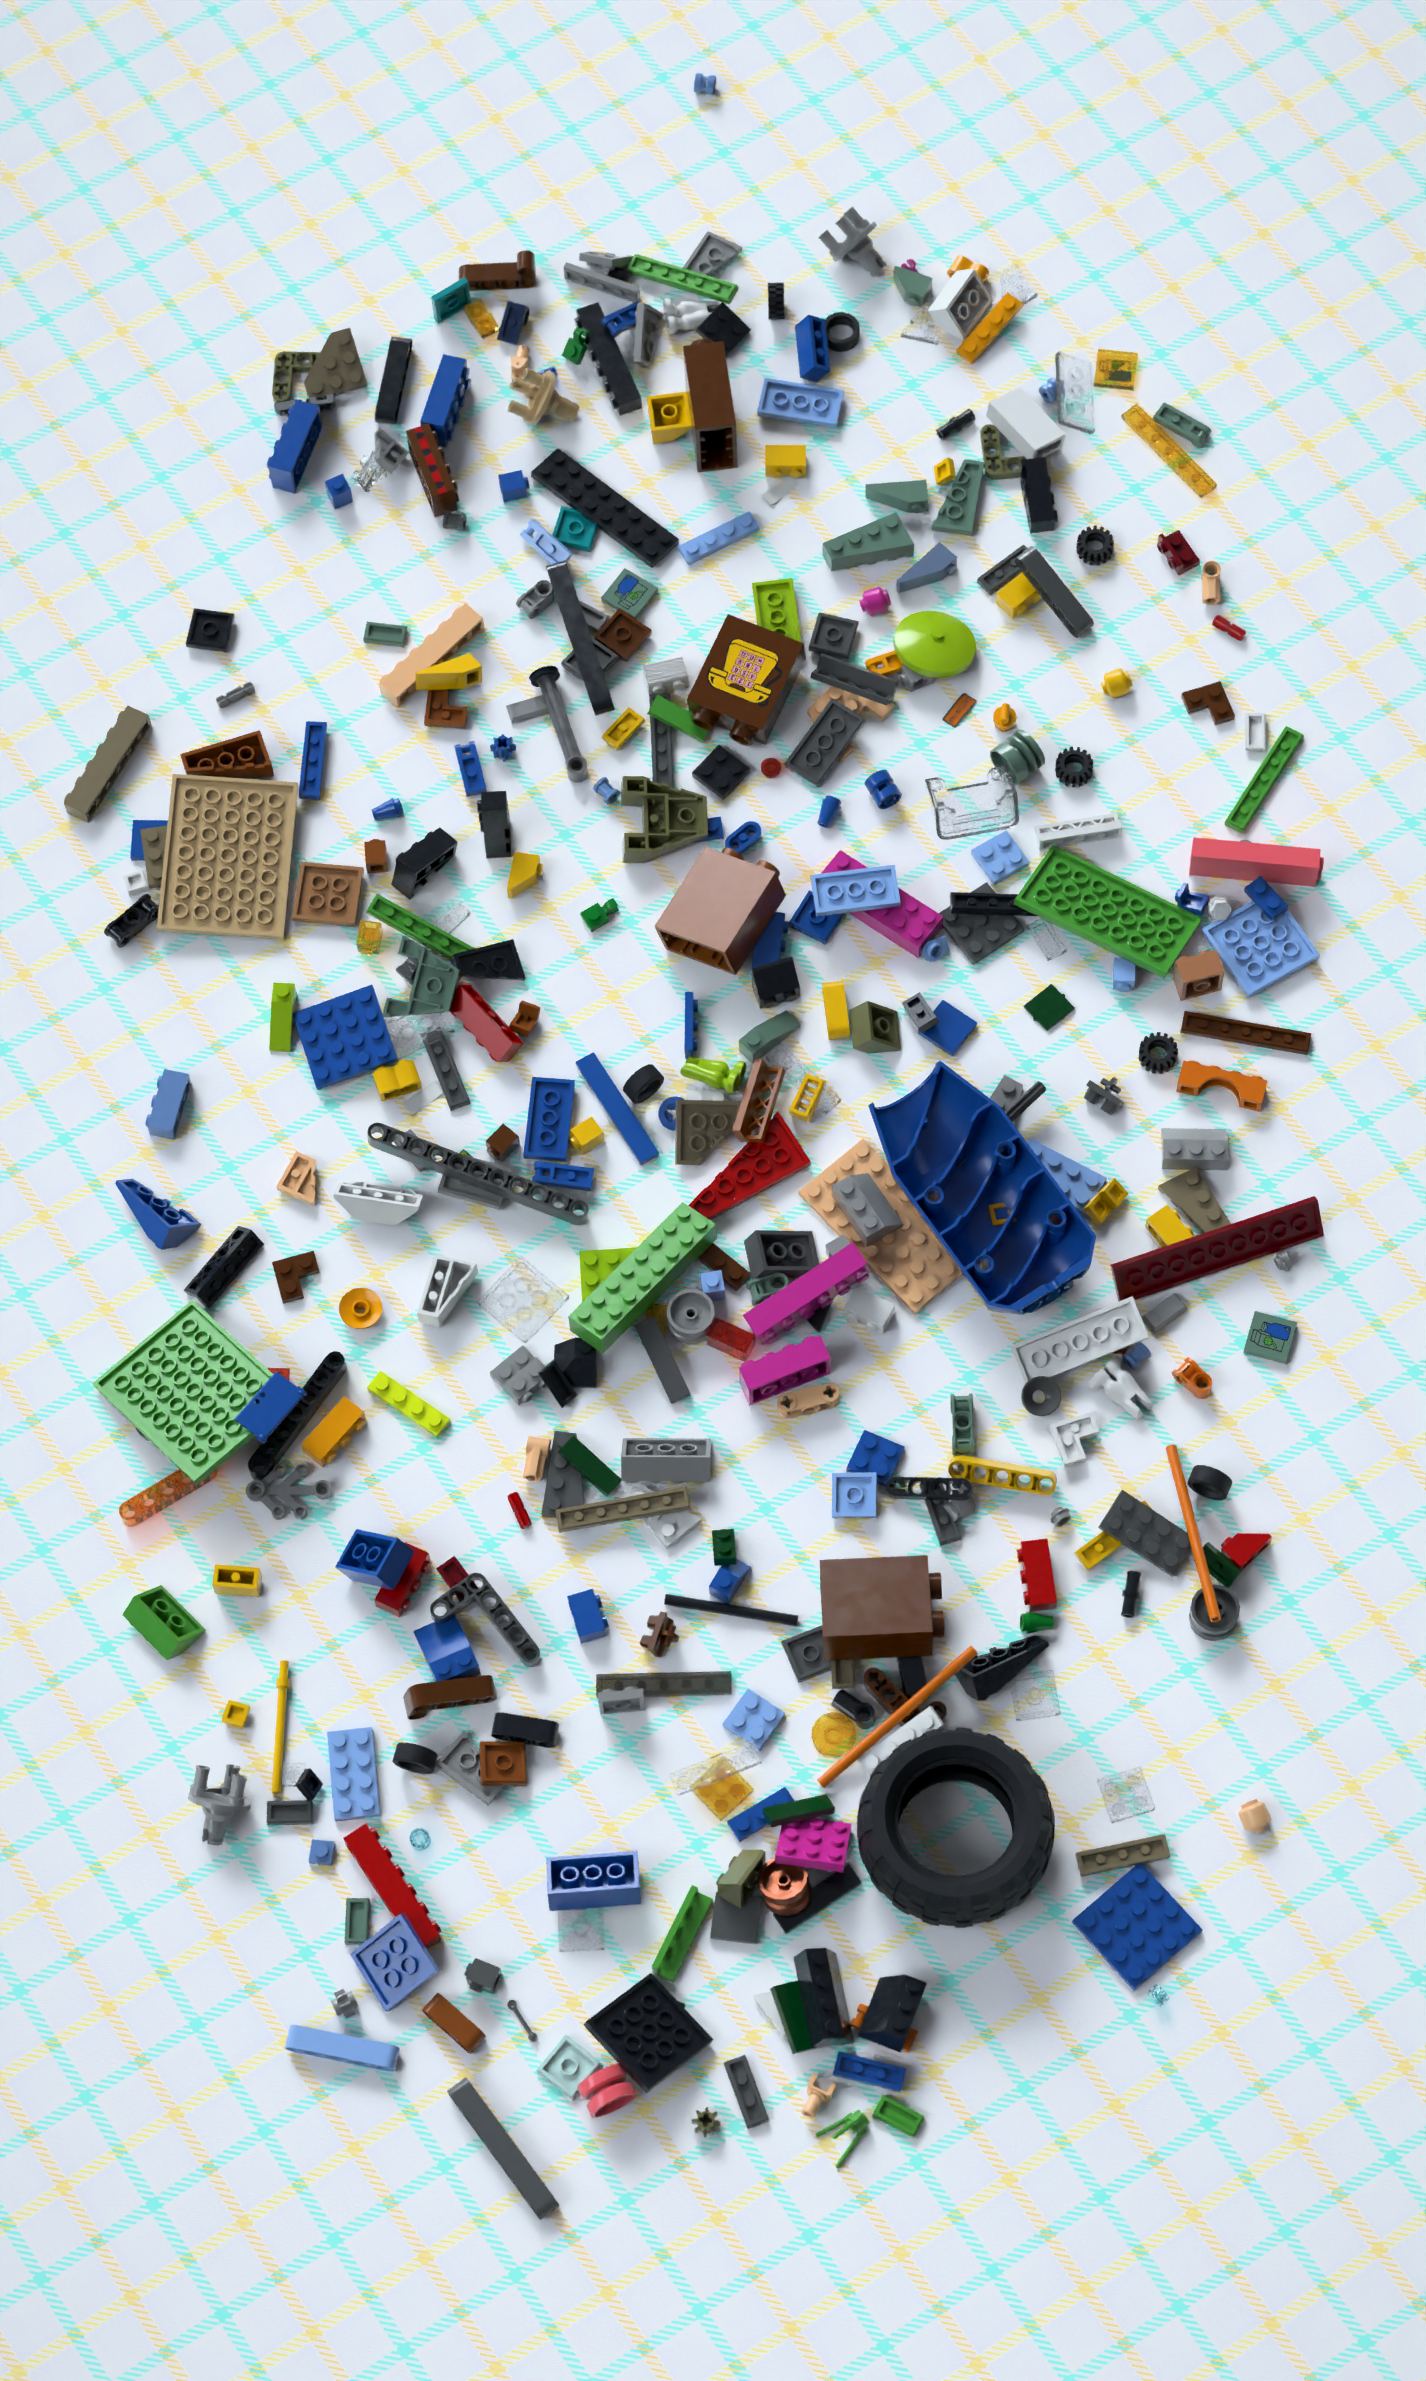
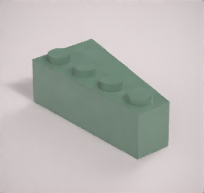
[822,512,914,572]

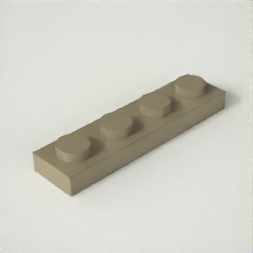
[1075,1834,1171,1877]

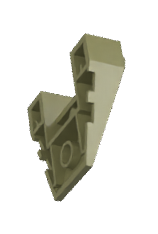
[620,776,708,863]

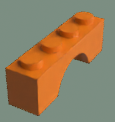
[1176,1060,1268,1112]

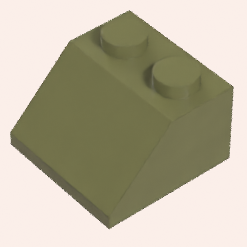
[849,1001,901,1054]
[716,1849,766,1908]

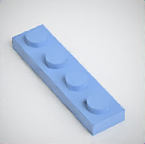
[678,511,760,565]

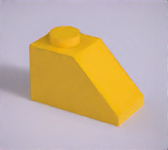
[507,852,544,899]

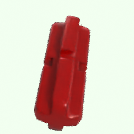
[1212,615,1246,641]
[507,1492,532,1529]

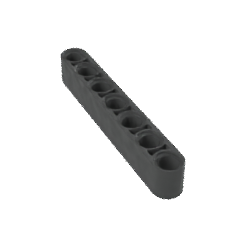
[447,2077,560,2220]

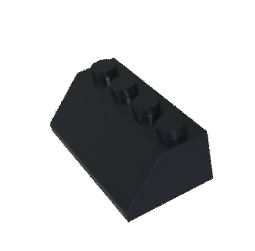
[793,1947,854,2047]

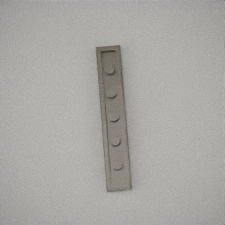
[555,1486,691,1533]

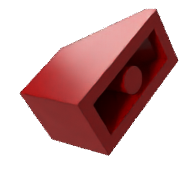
[1221,1533,1272,1570]

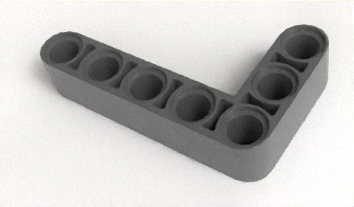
[430,1573,540,1667]

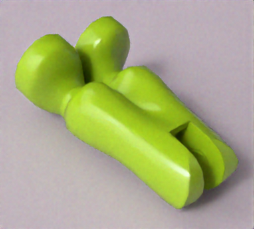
[680,1057,746,1094]

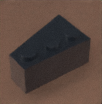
[1020,457,1058,534]
[477,791,511,858]

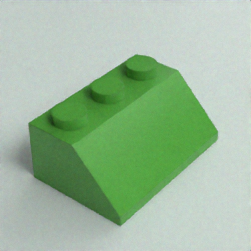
[122,1585,206,1660]

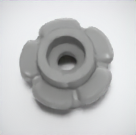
[1274,1251,1293,1272]
[1050,1507,1071,1527]

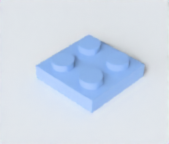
[971,830,1030,885]
[832,1472,877,1518]
[722,1688,785,1751]

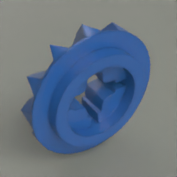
[658,1096,685,1131]

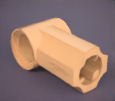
[1201,561,1221,605]
[523,1436,551,1482]

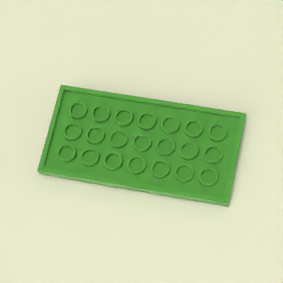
[1014,845,1203,979]

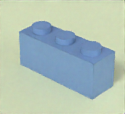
[145,1069,191,1140]

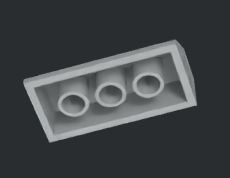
[621,1438,711,1484]

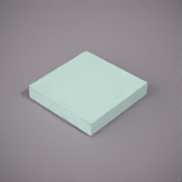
[536,2034,602,2100]

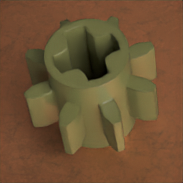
[691,2107,721,2138]

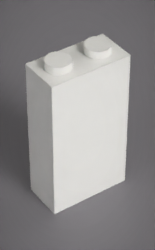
[986,387,1066,459]

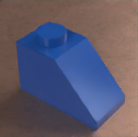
[709,1559,751,1604]

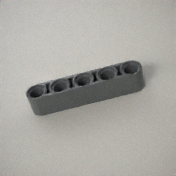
[1015,546,1094,638]

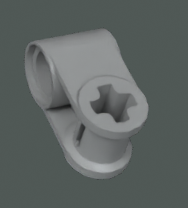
[516,580,555,619]

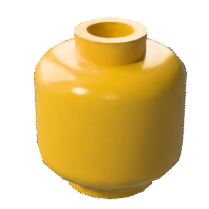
[1101,668,1133,698]

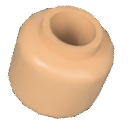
[1238,1799,1272,1835]

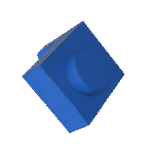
[1175,882,1210,916]

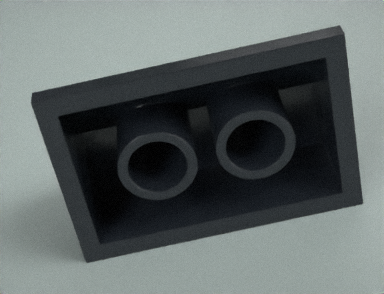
[857,1974,927,2053]

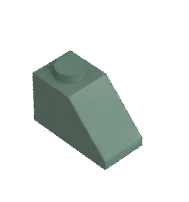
[893,266,932,308]

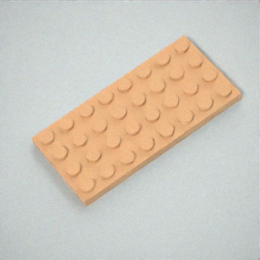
[798,1139,963,1315]

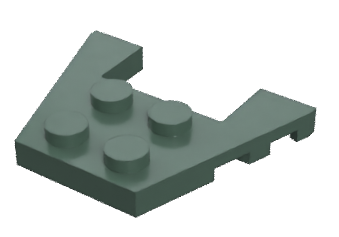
[382,936,460,1018]

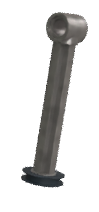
[529,666,588,783]

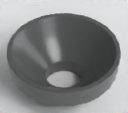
[1021,1376,1061,1417]

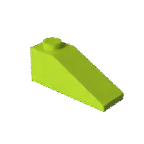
[269,982,297,1052]

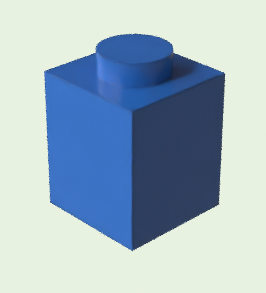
[498,470,530,502]
[324,474,353,509]

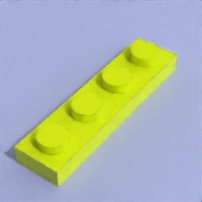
[367,1371,451,1438]

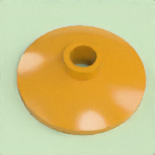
[339,1288,383,1329]

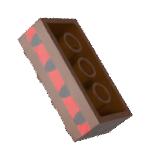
[406,423,459,518]

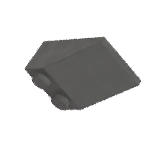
[744,1230,819,1279]

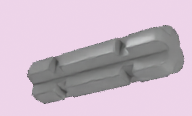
[216,682,255,708]

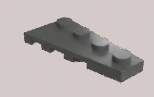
[541,1431,584,1518]

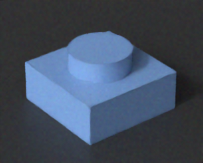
[308,1839,335,1866]

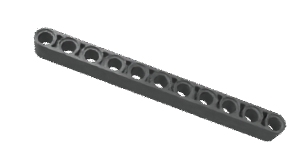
[367,1122,589,1225]

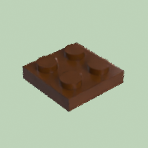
[594,608,652,663]

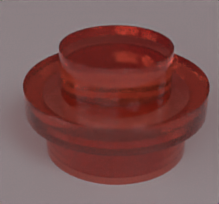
[761,758,781,778]

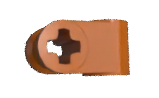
[1171,1357,1212,1399]

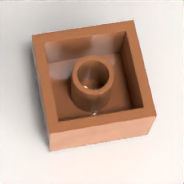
[1173,950,1224,1001]

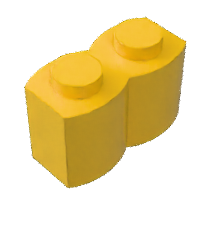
[372,1059,422,1101]

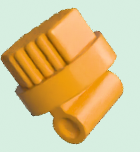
[993,703,1017,732]

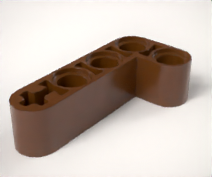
[458,250,536,291]
[863,1667,947,1727]
[403,1675,497,1720]

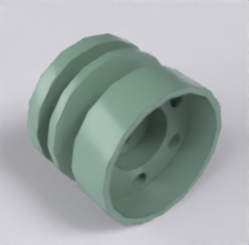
[990,729,1045,786]

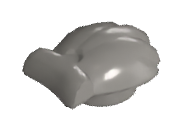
[943,1493,976,1521]

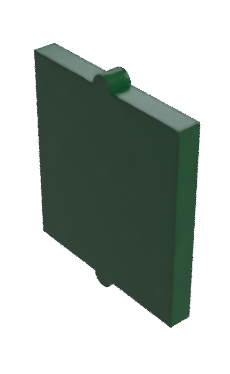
[1023,984,1075,1031]

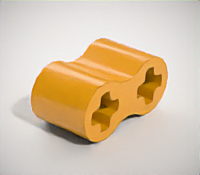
[947,255,990,283]

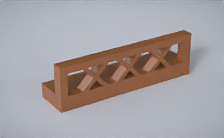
[732,1059,786,1142]

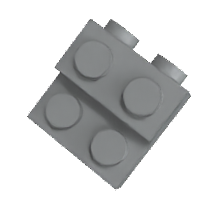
[490,1345,547,1406]

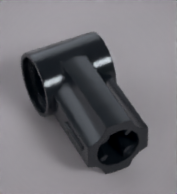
[831,1689,875,1729]

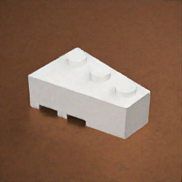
[417,1254,478,1327]

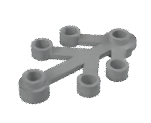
[246,1463,332,1520]

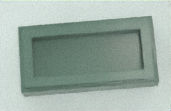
[363,621,408,648]
[344,1898,370,1945]

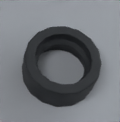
[825,312,860,352]
[623,1064,664,1104]
[1187,1465,1233,1500]
[392,1742,438,1774]

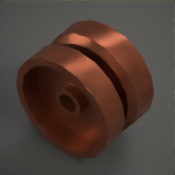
[758,1858,813,1916]

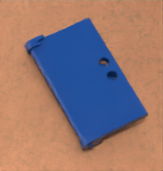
[234,1371,307,1444]

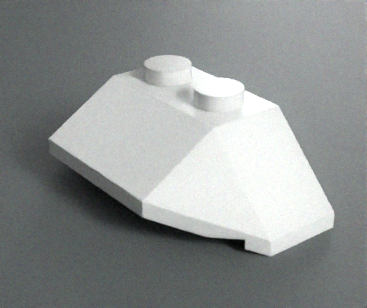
[333,1181,423,1225]

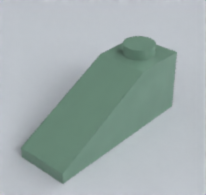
[865,480,928,514]
[739,1010,801,1064]

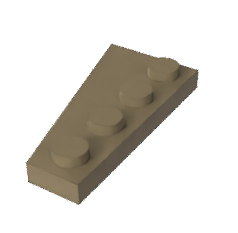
[1158,1167,1231,1233]

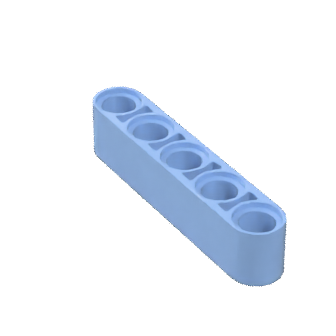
[284,2025,400,2072]

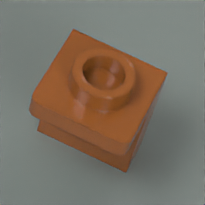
[509,1000,541,1037]

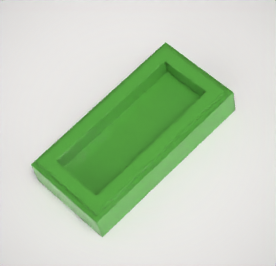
[872,2094,925,2139]

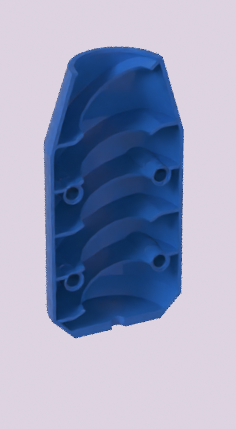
[868,1061,1096,1315]

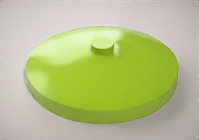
[893,611,976,678]

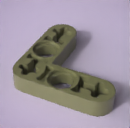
[272,351,320,403]
[980,424,1027,480]

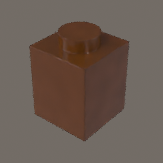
[486,1123,520,1162]

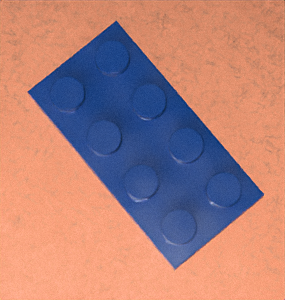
[523,1077,575,1162]

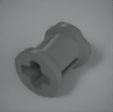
[442,510,467,532]

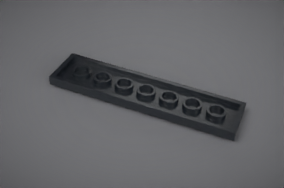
[531,448,679,568]

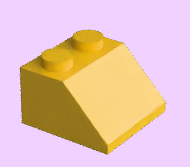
[647,391,692,444]

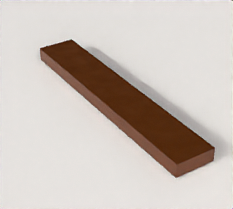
[1180,1011,1311,1055]

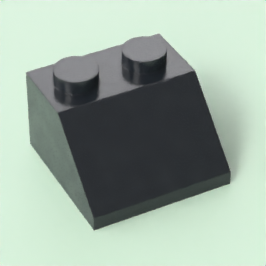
[751,956,800,1009]

